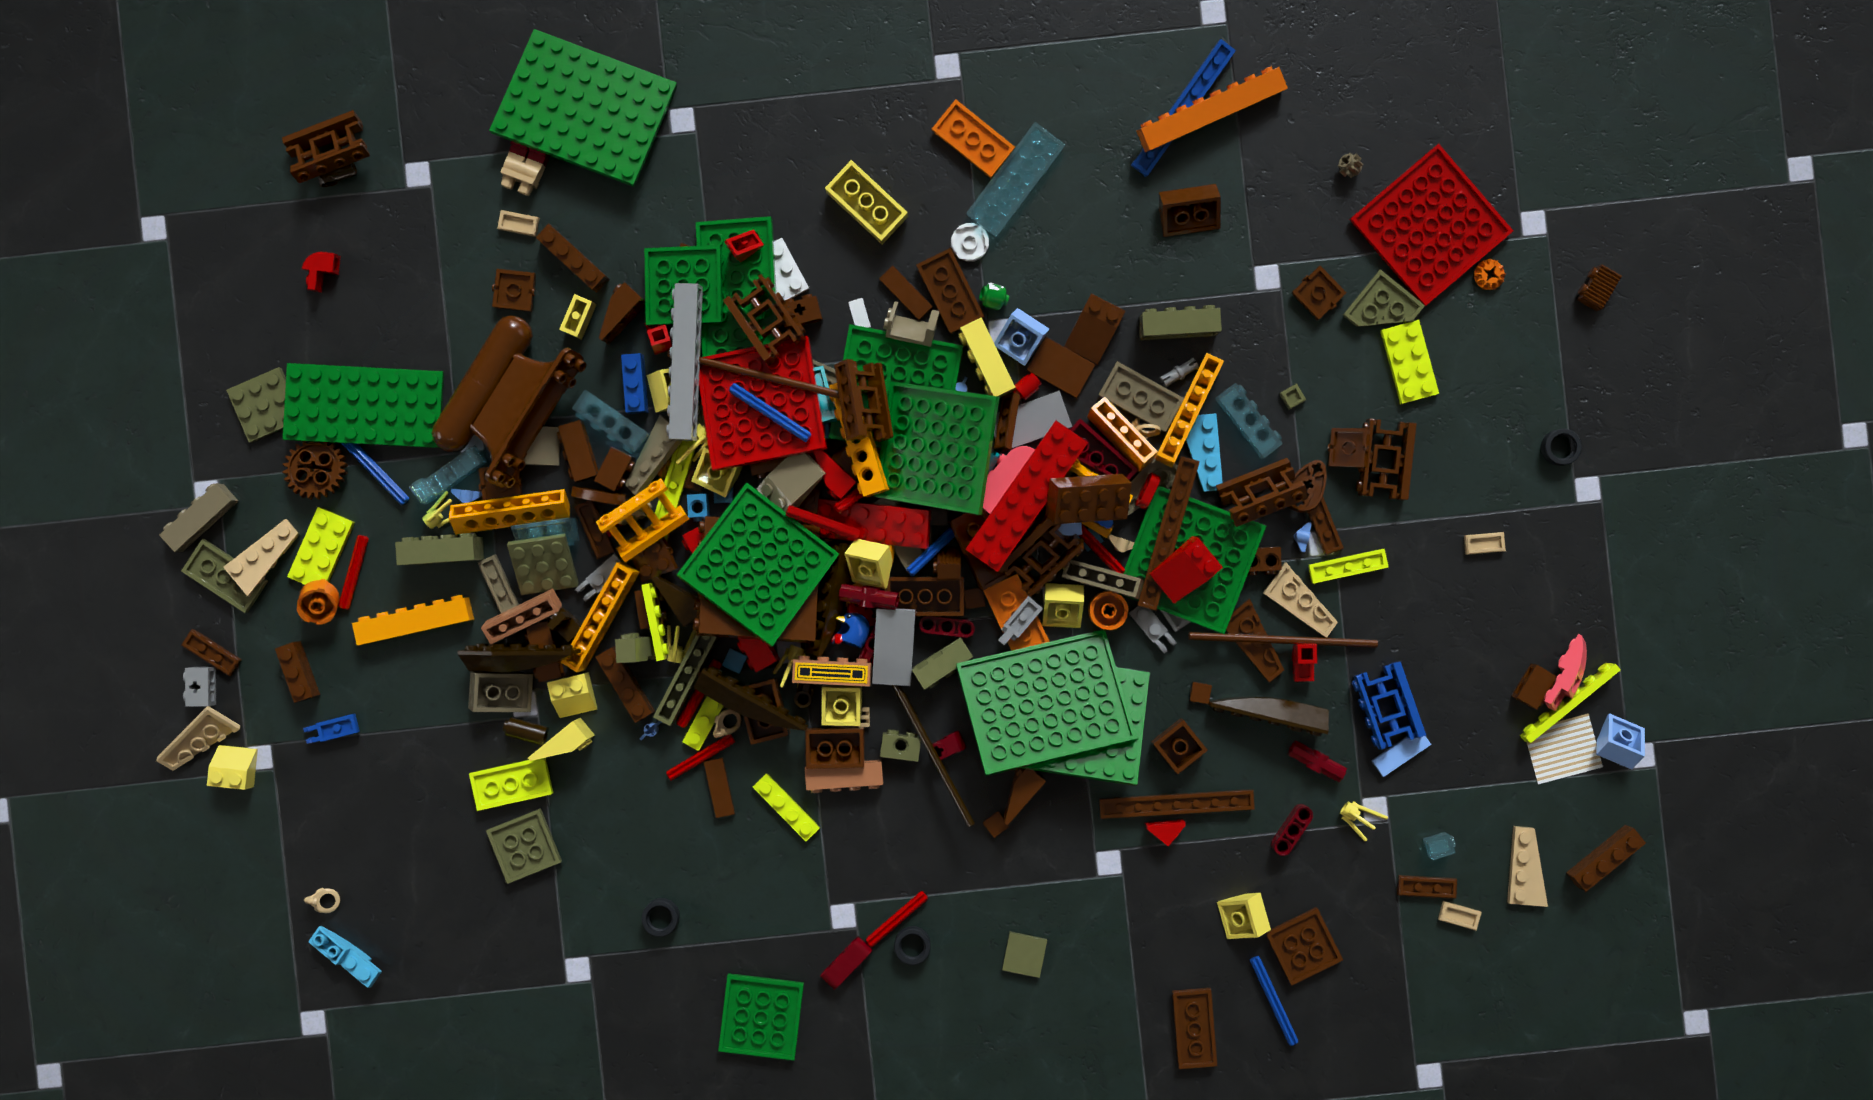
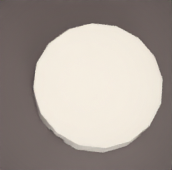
[951,223,989,262]

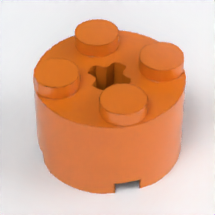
[297,579,340,625]
[1088,591,1129,630]

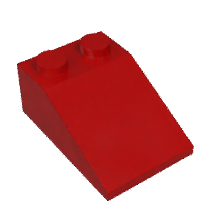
[814,450,858,500]
[1149,536,1223,603]

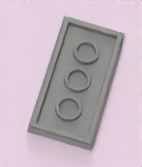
[994,391,1072,453]
[872,607,915,686]

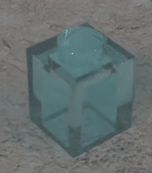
[1423,832,1456,860]

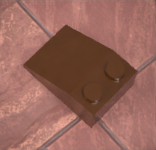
[599,282,645,345]
[1064,293,1125,365]
[1003,768,1046,825]

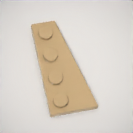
[223,519,300,597]
[1263,562,1338,638]
[157,706,240,771]
[1507,826,1548,907]

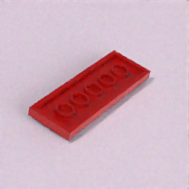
[817,498,931,549]

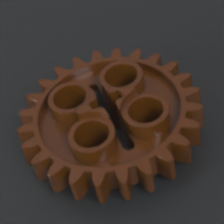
[282,441,348,500]

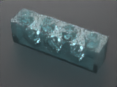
[1215,383,1283,459]
[572,390,650,453]

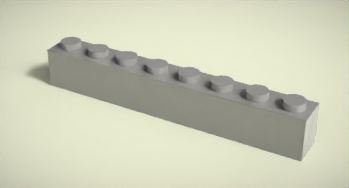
[666,283,703,441]

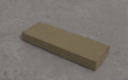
[477,554,519,613]

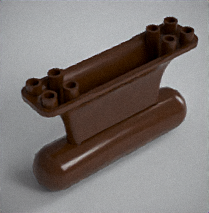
[432,315,587,488]

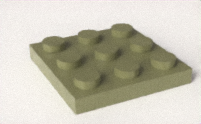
[226,367,286,443]
[507,533,579,595]
[486,808,562,884]

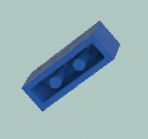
[621,353,649,414]

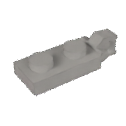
[998,596,1043,645]

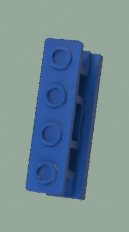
[1352,661,1426,750]

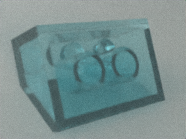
[511,518,580,546]

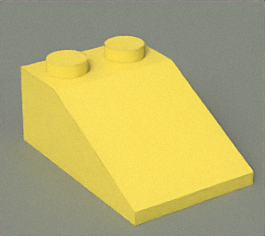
[528,718,595,761]

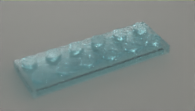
[966,122,1066,238]

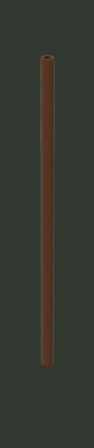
[667,349,840,399]
[1188,632,1378,648]

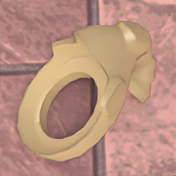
[1131,418,1161,439]
[713,709,741,738]
[304,888,340,913]

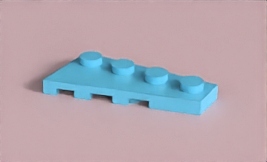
[1186,413,1223,492]

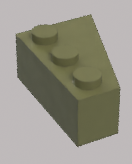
[615,633,664,663]
[912,637,973,689]

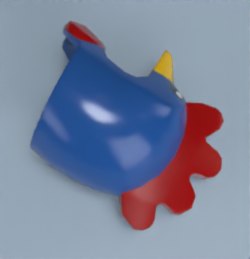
[831,603,876,648]

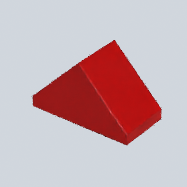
[724,229,764,263]
[1145,819,1186,847]

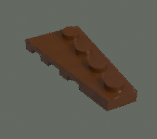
[1226,599,1284,682]

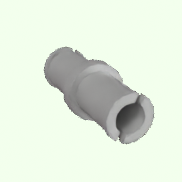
[1160,358,1199,388]

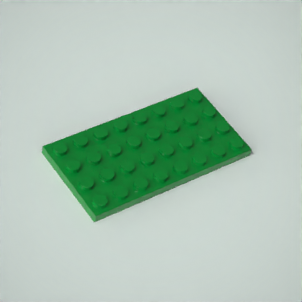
[696,216,778,357]
[283,363,444,448]

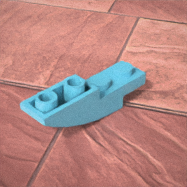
[308,926,382,988]

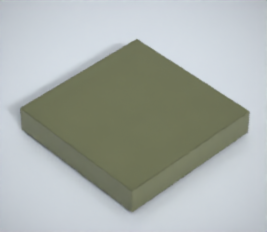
[1002,931,1047,978]

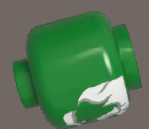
[979,283,1009,310]

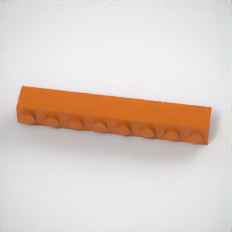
[1136,66,1288,152]

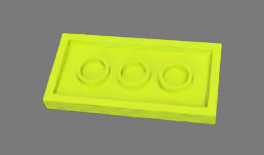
[1380,320,1439,404]
[287,507,355,585]
[469,758,553,811]

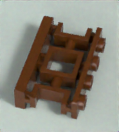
[282,110,370,183]
[723,274,806,366]
[834,359,893,442]
[1356,418,1417,501]
[1216,458,1308,527]
[999,514,1084,597]

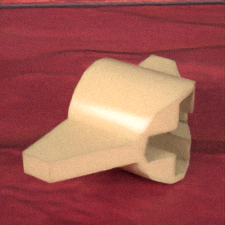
[1108,534,1134,552]

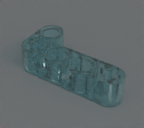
[409,445,487,504]

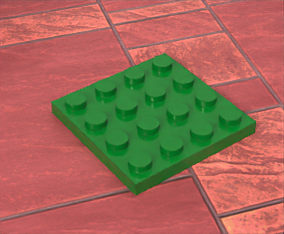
[644,245,723,326]
[718,973,804,1060]

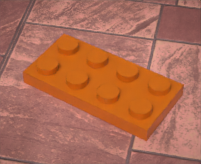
[932,99,1015,178]
[983,574,1050,651]

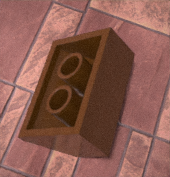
[1159,184,1221,237]
[805,727,865,769]

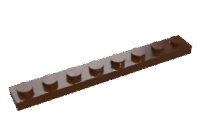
[1138,456,1200,611]
[1099,789,1255,819]

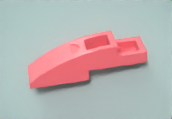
[1544,634,1587,711]

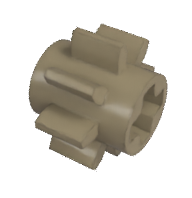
[1338,153,1363,178]

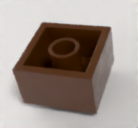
[1151,718,1208,774]

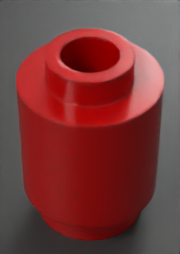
[1013,373,1042,401]

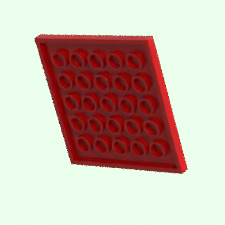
[1349,143,1513,307]
[699,336,827,471]

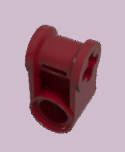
[932,730,967,760]

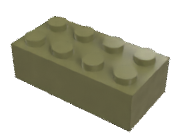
[1138,305,1222,340]
[395,533,484,565]

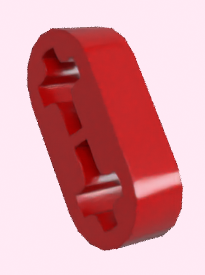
[1135,472,1161,510]

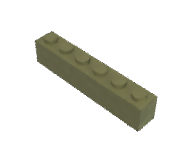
[653,635,719,726]

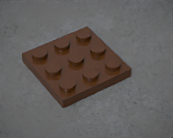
[1265,907,1343,986]

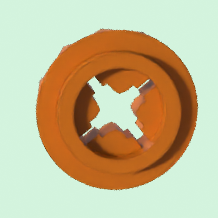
[1474,259,1506,290]

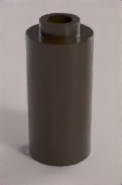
[503,717,549,746]

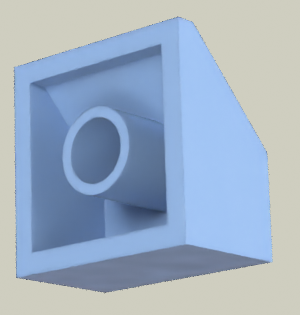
[994,308,1049,366]
[1596,714,1645,769]

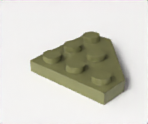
[1343,269,1425,327]

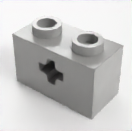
[183,667,216,706]

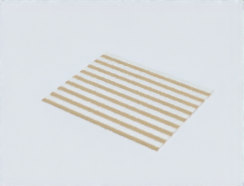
[1527,714,1603,784]

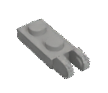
[575,554,622,602]
[1129,606,1177,654]

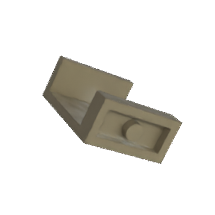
[883,302,939,347]

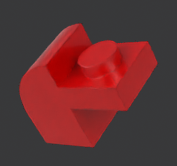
[302,252,341,293]
[645,323,672,355]
[1292,643,1317,682]

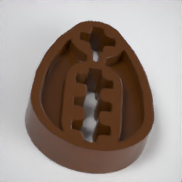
[1285,460,1327,513]
[571,486,626,505]

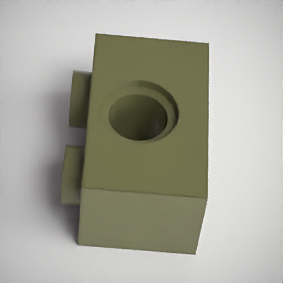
[880,729,921,762]

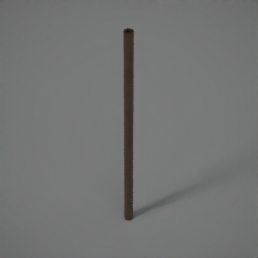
[892,685,975,827]

